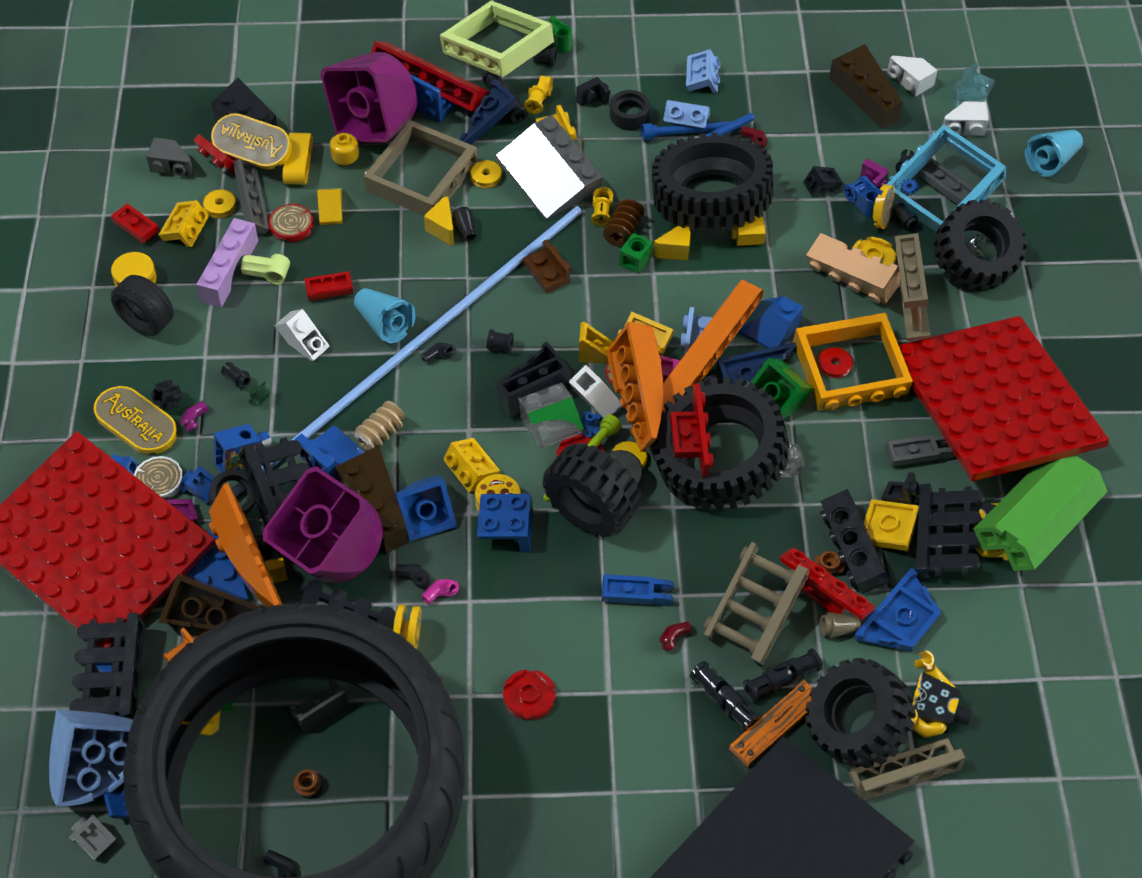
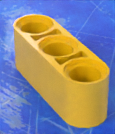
[283,133,313,185]

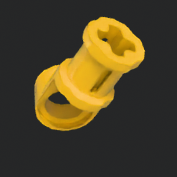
[524,76,553,114]
[591,187,613,227]

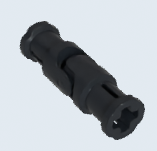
[482,71,528,124]
[743,648,823,703]
[689,661,761,732]

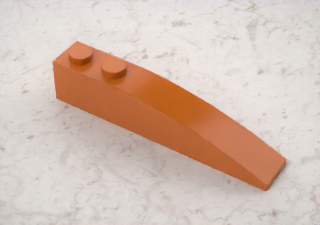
[606,322,663,452]
[208,483,282,608]

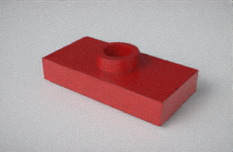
[304,271,354,301]

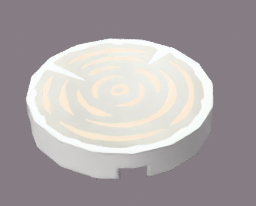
[134,456,183,499]

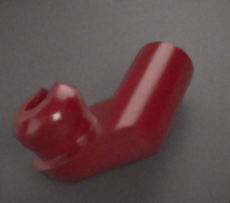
[741,126,768,148]
[659,621,692,651]

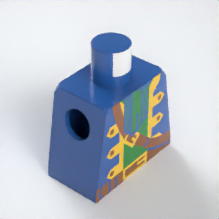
[214,424,271,473]

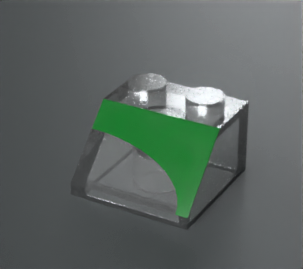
[518,383,584,449]

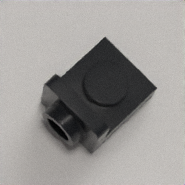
[576,77,610,107]
[803,166,843,196]

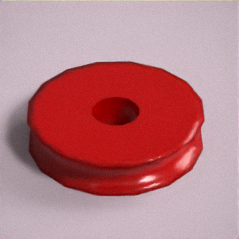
[818,347,853,378]

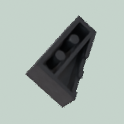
[211,78,278,127]
[496,341,573,418]

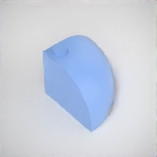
[49,709,133,806]

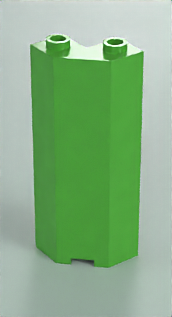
[973,455,1108,571]

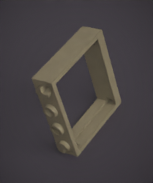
[363,120,478,216]

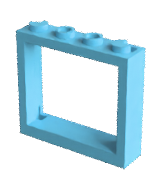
[887,124,1006,232]

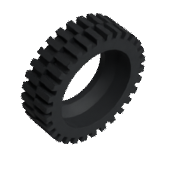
[652,132,773,232]
[651,378,789,511]

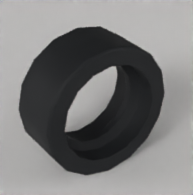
[610,90,650,130]
[208,469,255,515]

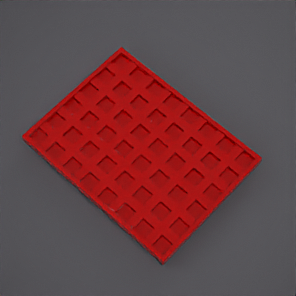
[898,316,1109,482]
[0,431,216,648]

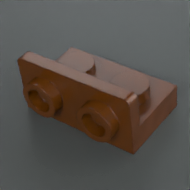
[523,239,571,294]

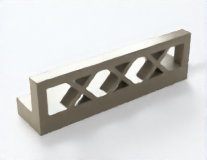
[848,738,965,801]

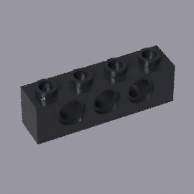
[820,489,890,594]

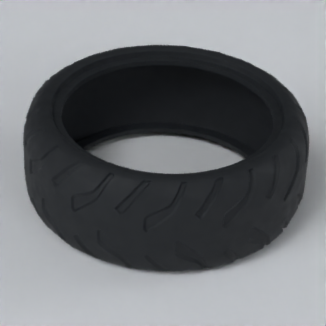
[123,604,464,878]

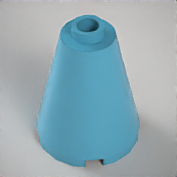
[1024,130,1083,177]
[354,288,416,344]

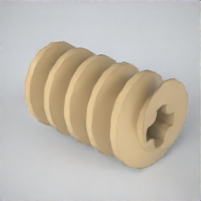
[353,401,405,451]

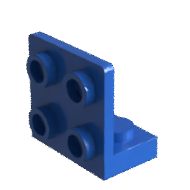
[410,74,455,123]
[295,426,364,479]
[477,494,533,552]

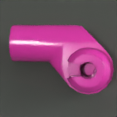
[421,579,459,605]

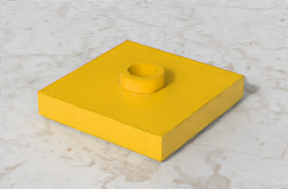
[864,499,919,551]

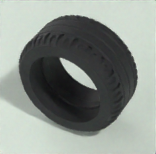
[111,275,174,336]

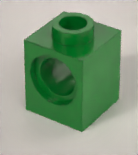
[619,233,653,274]

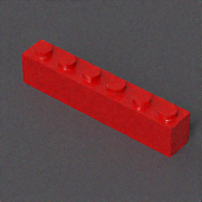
[371,41,490,111]

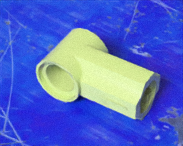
[241,254,290,285]

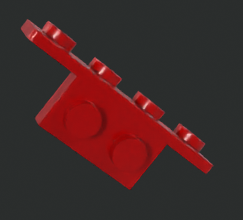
[670,384,713,477]
[780,548,875,620]

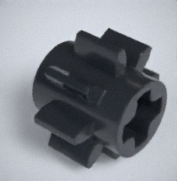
[151,380,182,410]

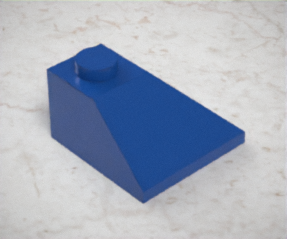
[738,296,804,349]
[395,475,457,541]

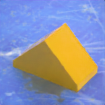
[317,188,342,225]
[424,196,454,245]
[653,224,691,260]
[579,322,613,364]

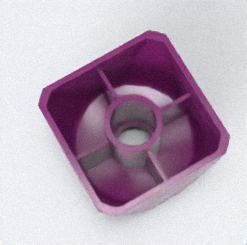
[320,52,417,142]
[263,467,383,584]

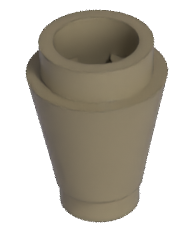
[820,612,861,638]

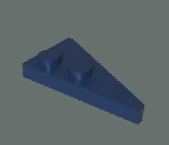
[459,79,519,145]
[717,343,797,387]

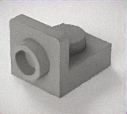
[69,815,116,860]

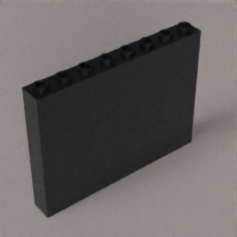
[650,736,915,878]

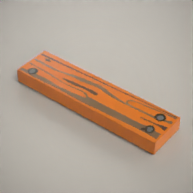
[729,680,812,767]

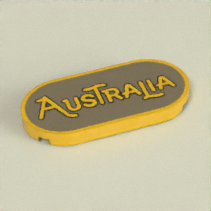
[211,113,292,169]
[94,386,177,455]

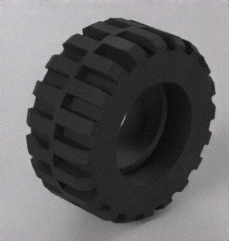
[934,199,1027,291]
[543,443,641,537]
[805,658,915,768]

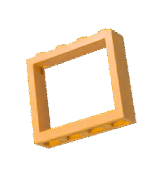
[793,313,913,411]

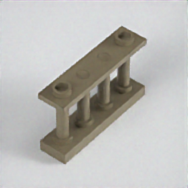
[895,233,931,341]
[703,542,810,666]

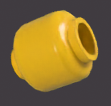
[330,133,359,166]

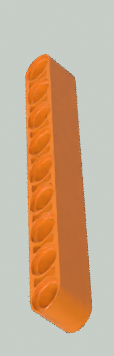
[630,279,764,446]

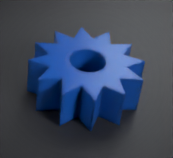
[900,178,918,196]

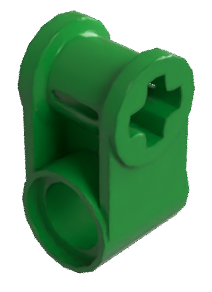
[547,16,572,53]

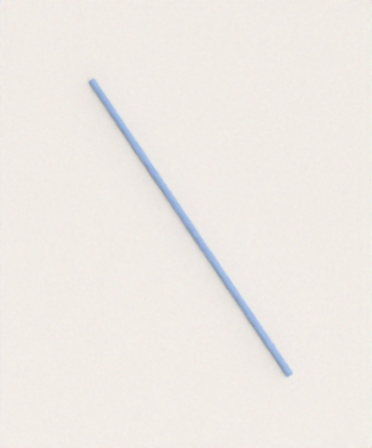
[231,206,582,497]

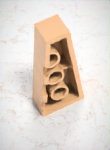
[806,233,901,305]

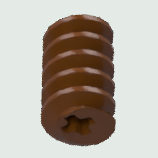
[603,199,645,247]

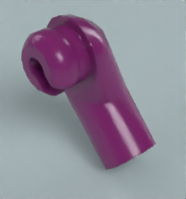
[180,401,209,432]

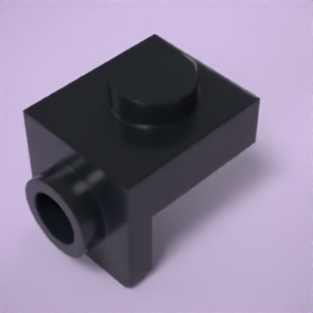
[881,472,920,505]

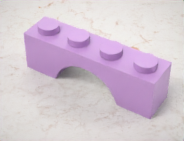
[196,218,258,308]

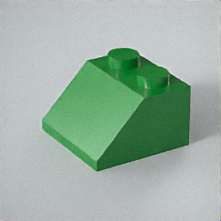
[751,358,814,420]

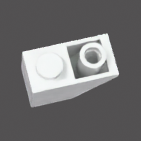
[887,56,938,96]
[943,101,989,136]
[274,309,330,361]
[569,365,621,418]

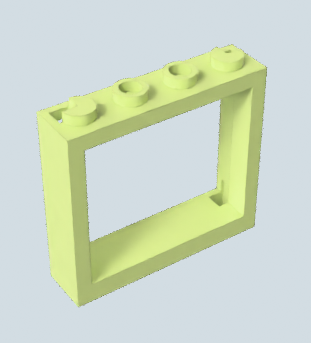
[440,1,554,77]

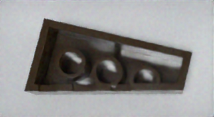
[829,44,903,129]
[335,445,408,554]
[158,574,265,630]

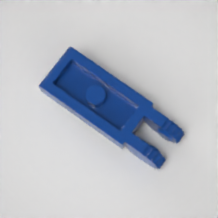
[601,574,674,606]

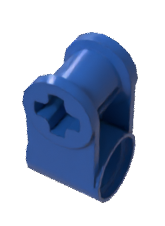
[843,176,882,217]

